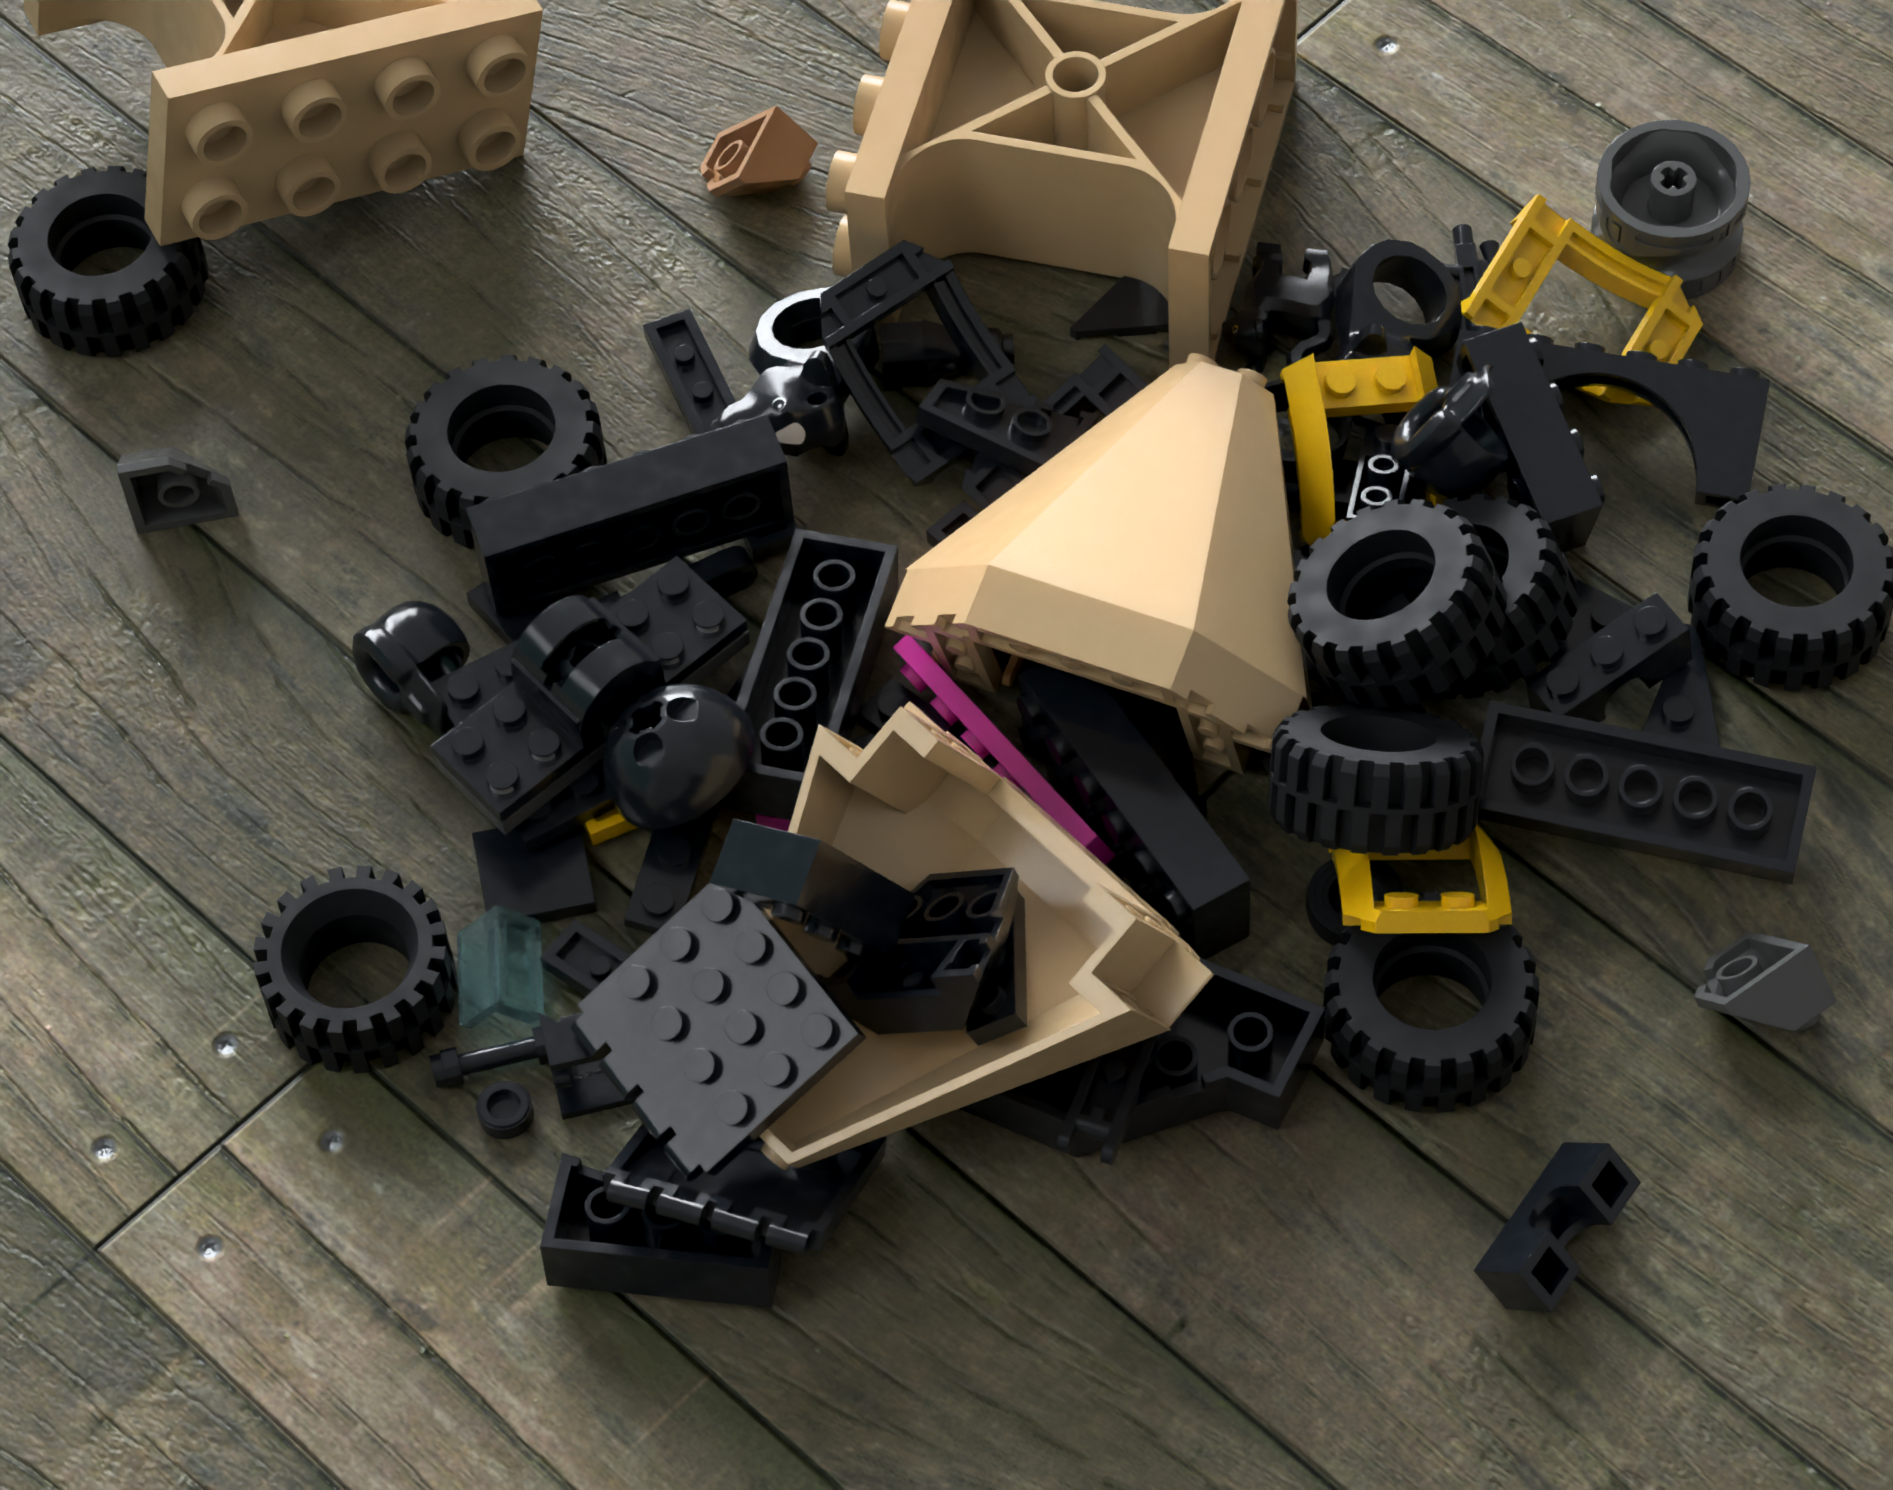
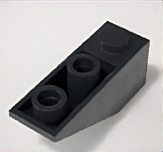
[1346,423,1416,522]

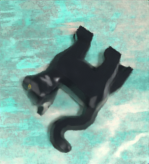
[1221,242,1348,373]

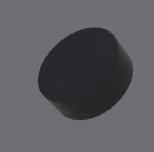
[476,1081,534,1139]

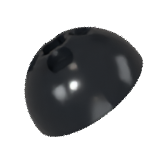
[603,683,755,829]

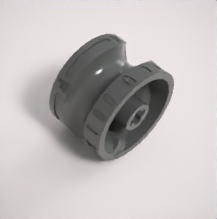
[1591,120,1751,300]

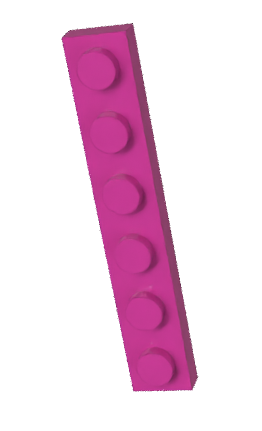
[893,635,1116,865]

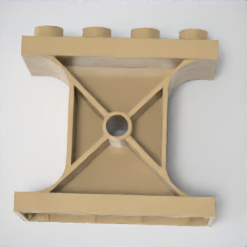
[23,0,543,246]
[826,0,1298,369]

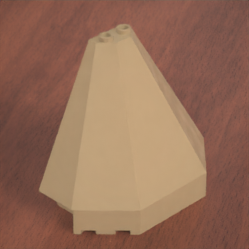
[884,353,1312,774]
[759,701,1214,1170]

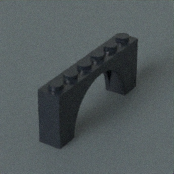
[1449,325,1770,508]

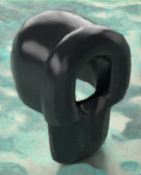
[1390,364,1508,500]
[352,601,470,736]

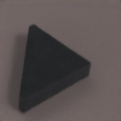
[1070,276,1169,340]

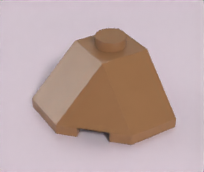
[699,105,818,197]

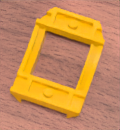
[1461,194,1703,406]
[1280,346,1445,546]
[1328,823,1512,934]

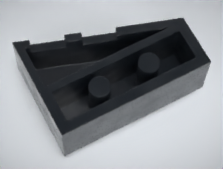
[709,818,915,961]

